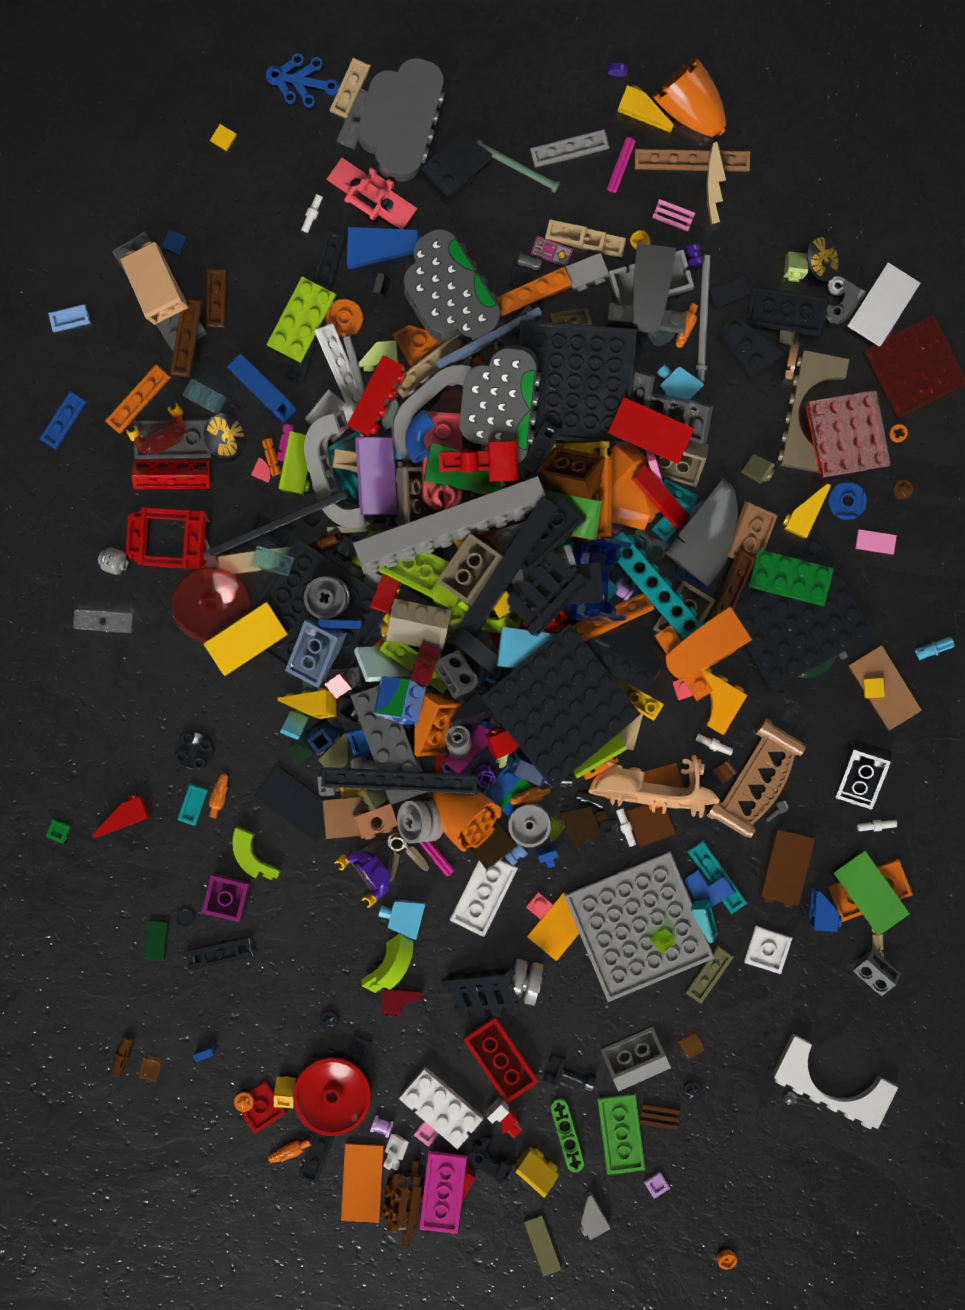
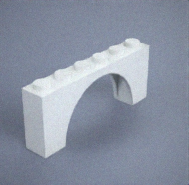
[772,1034,898,1129]

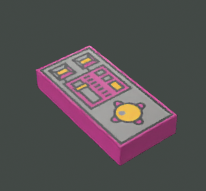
[530,236,573,268]

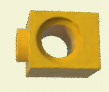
[274,1076,296,1108]

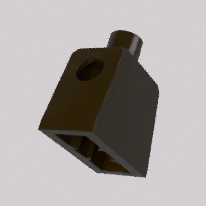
[560,806,608,847]

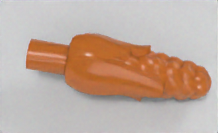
[676,303,698,348]
[209,773,228,819]
[510,787,550,805]
[268,1139,311,1163]

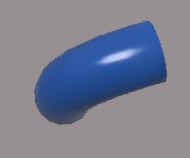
[405,410,435,463]

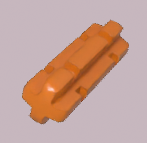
[262,438,281,476]

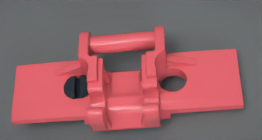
[327,158,417,229]

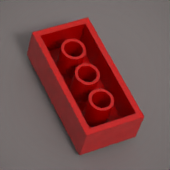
[347,355,407,437]
[463,1016,538,1104]

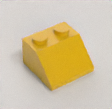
[515,1147,559,1198]

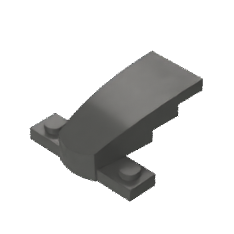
[607,243,687,333]
[631,371,713,450]

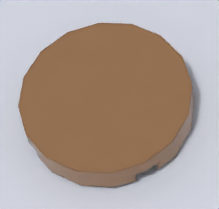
[785,341,800,380]

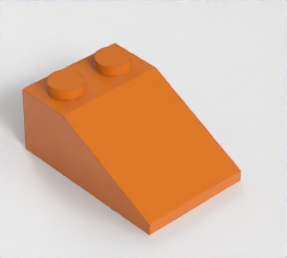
[414,693,462,756]

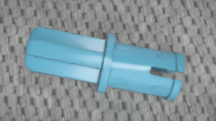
[915,637,954,660]

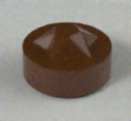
[893,480,913,499]

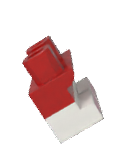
[486,1097,522,1138]

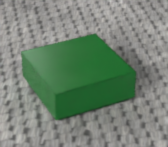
[45,819,71,844]

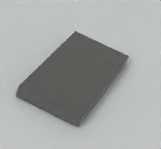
[134,420,212,459]

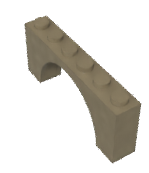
[778,350,849,474]

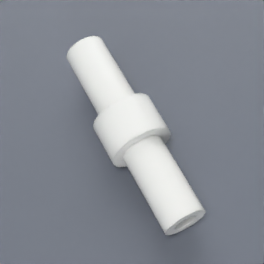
[301,194,323,233]
[695,734,733,756]
[616,808,636,847]
[857,819,897,832]

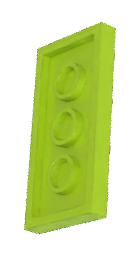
[267,277,336,363]

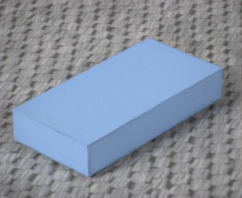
[48,304,91,332]

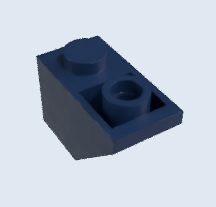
[303,718,343,755]

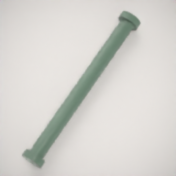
[477,139,560,193]

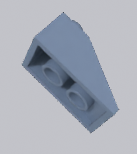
[285,616,347,688]

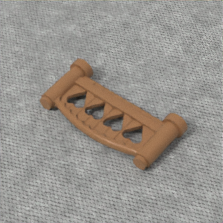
[706,717,806,838]

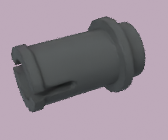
[517,253,543,272]

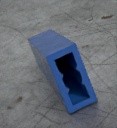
[347,227,422,269]
[227,353,297,423]

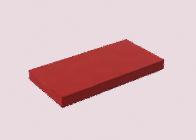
[608,397,695,464]

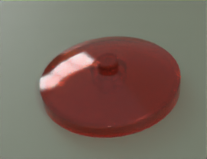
[172,567,250,642]

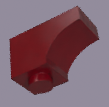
[409,643,440,687]
[381,987,422,1017]

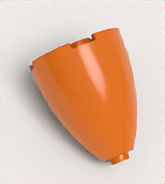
[653,58,726,137]
[426,791,501,852]

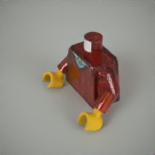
[126,403,186,456]

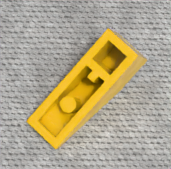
[618,85,673,133]
[783,484,831,539]

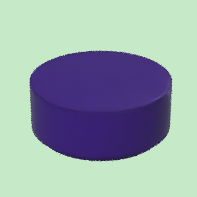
[608,63,627,77]

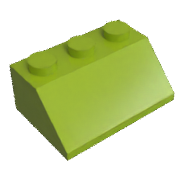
[279,431,311,495]
[573,734,627,778]

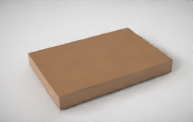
[727,502,778,568]
[322,797,383,839]

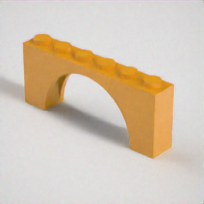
[666,666,747,735]

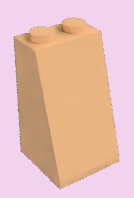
[120,242,189,325]

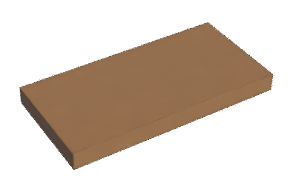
[848,645,922,731]

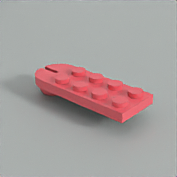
[422,411,462,512]

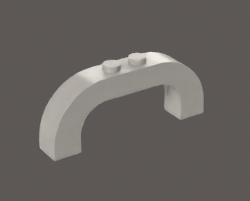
[391,365,472,462]
[304,410,375,528]

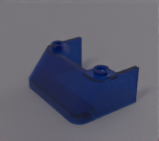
[568,538,632,622]

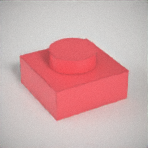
[672,680,693,700]
[526,892,553,919]

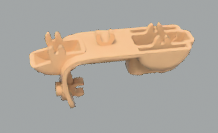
[589,755,719,818]

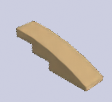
[706,142,726,224]
[545,220,626,258]
[217,546,292,576]

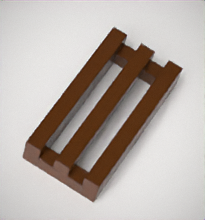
[639,1103,681,1130]

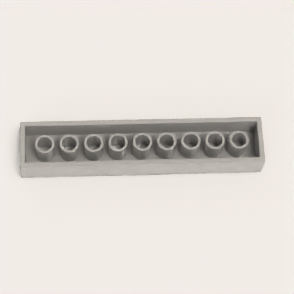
[353,477,546,574]

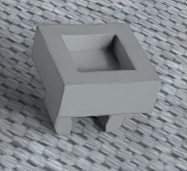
[317,776,340,796]

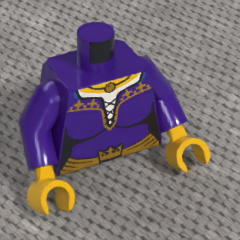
[335,850,392,908]

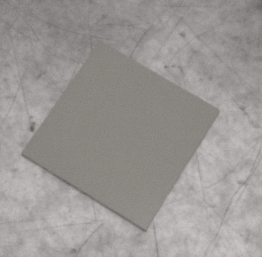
[564,851,714,1002]

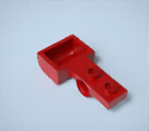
[439,439,518,481]

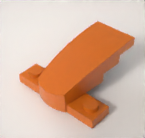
[655,607,752,701]

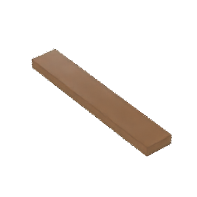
[635,149,750,172]

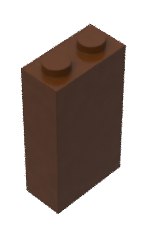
[759,828,815,908]

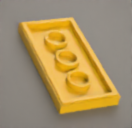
[204,602,288,676]

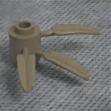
[362,826,429,882]

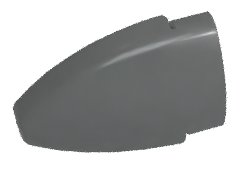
[664,478,738,588]

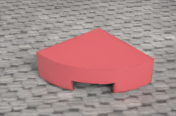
[251,458,271,483]

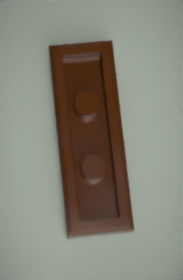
[205,269,227,328]

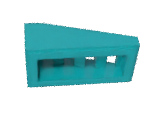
[691,900,718,943]

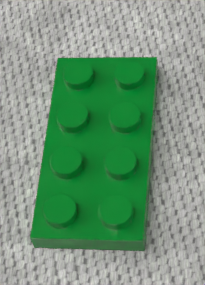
[749,549,834,606]

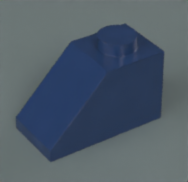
[506,747,545,786]

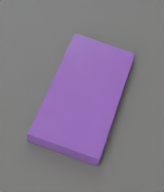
[355,437,398,515]

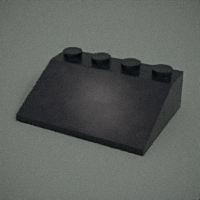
[586,619,667,695]

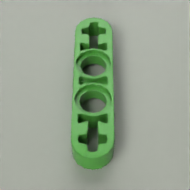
[551,1098,584,1172]

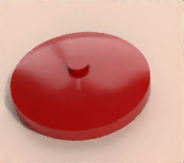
[293,1057,371,1136]

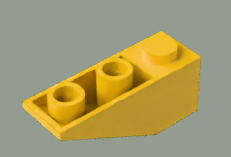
[277,688,337,719]

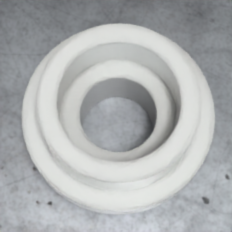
[828,276,845,296]

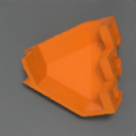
[609,442,660,530]

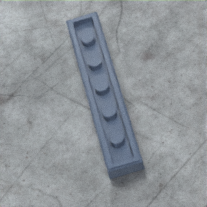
[436,307,542,370]

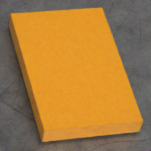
[527,892,579,961]

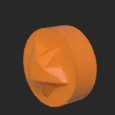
[234,1092,254,1112]
[717,1250,737,1270]

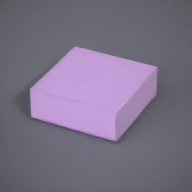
[644,1171,670,1198]

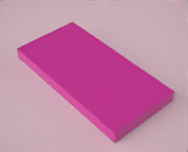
[420,1151,467,1234]

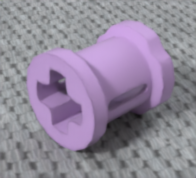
[615,578,635,602]
[370,1116,394,1138]

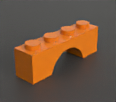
[496,267,572,320]

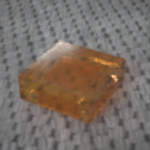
[678,1033,705,1059]
[138,1058,162,1082]

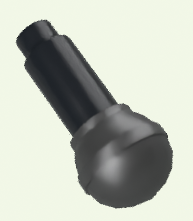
[783,1091,813,1106]

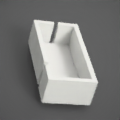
[399,1066,483,1149]

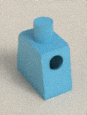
[657,365,704,400]
[379,900,426,940]

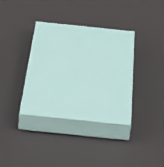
[354,647,411,682]

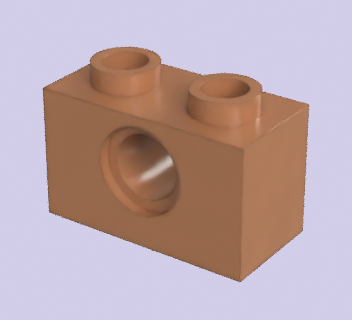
[352,802,398,840]

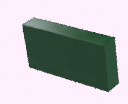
[144,920,168,961]

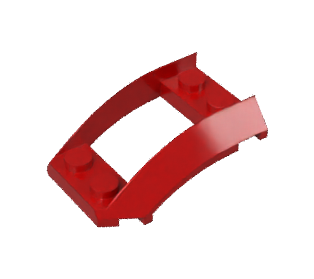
[125,507,210,569]

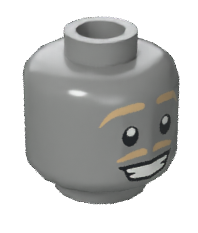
[98,547,128,575]

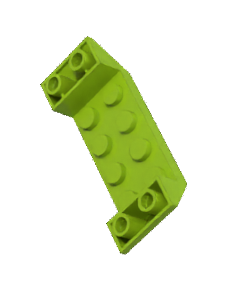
[351,530,460,612]

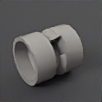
[445,725,472,759]

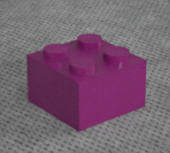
[202,873,251,922]

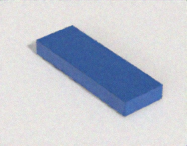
[40,391,87,450]

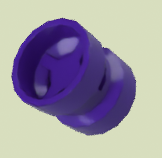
[681,244,704,268]
[475,762,496,788]

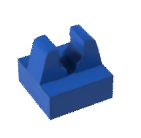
[536,844,558,868]

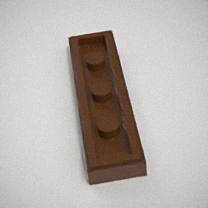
[170,298,202,378]
[708,550,756,621]

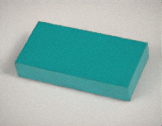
[177,783,209,826]

